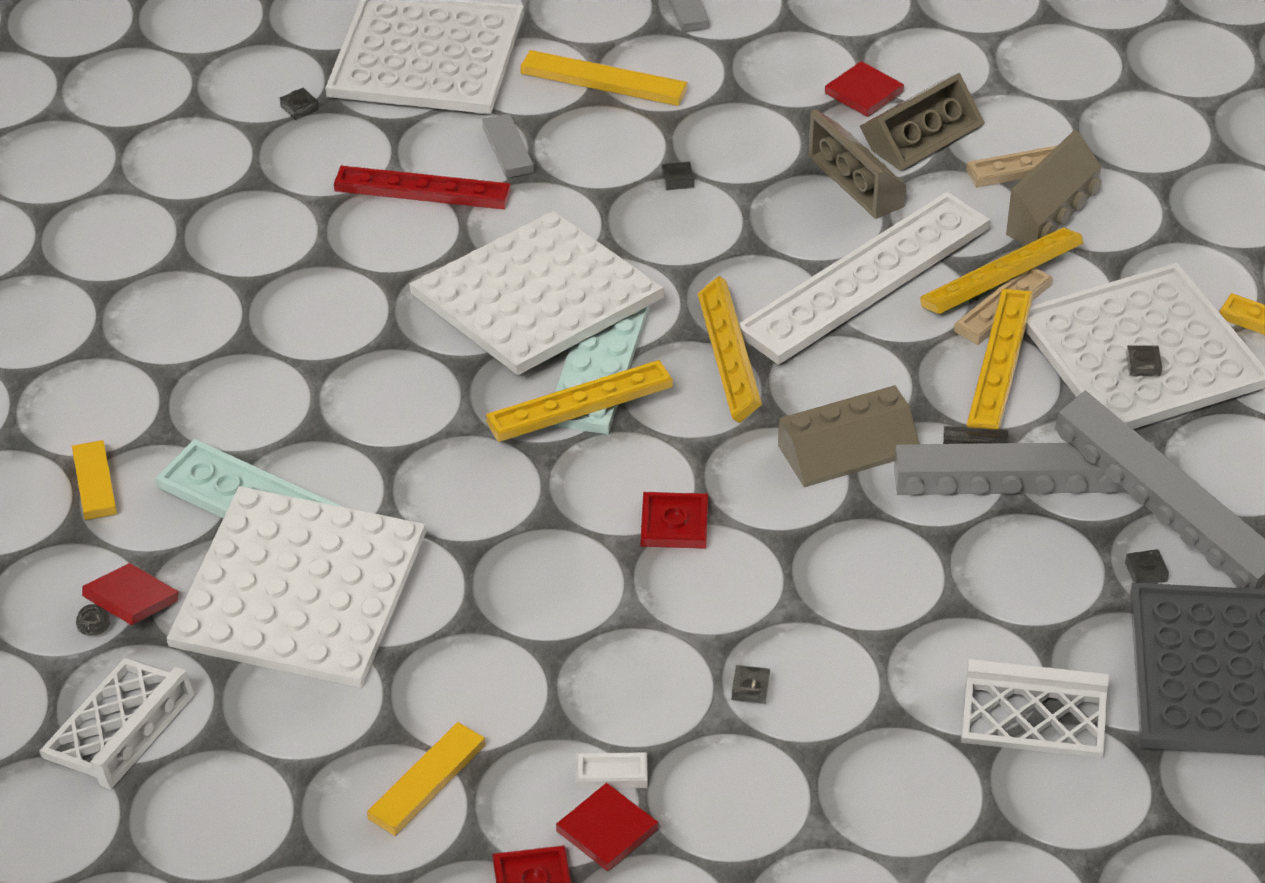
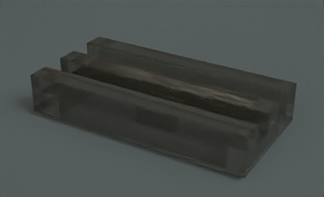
[943,426,1008,444]

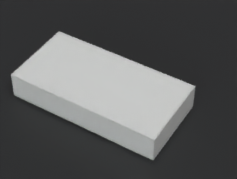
[576,752,647,789]

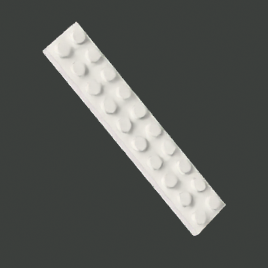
[739,192,990,365]

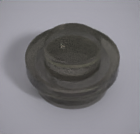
[76,604,111,636]

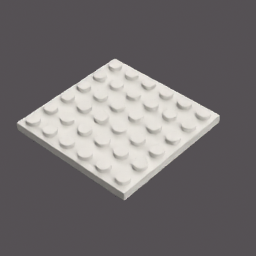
[325,0,524,114]
[409,211,664,375]
[1025,263,1265,429]
[167,486,426,688]

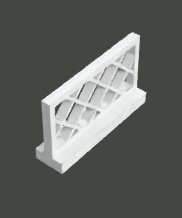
[39,658,195,790]
[961,659,1109,758]

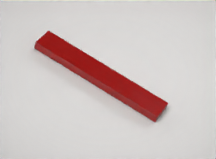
[334,165,511,210]

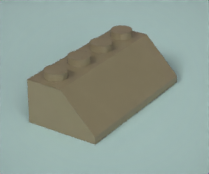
[860,73,985,171]
[808,110,906,219]
[1006,130,1102,245]
[778,385,919,487]

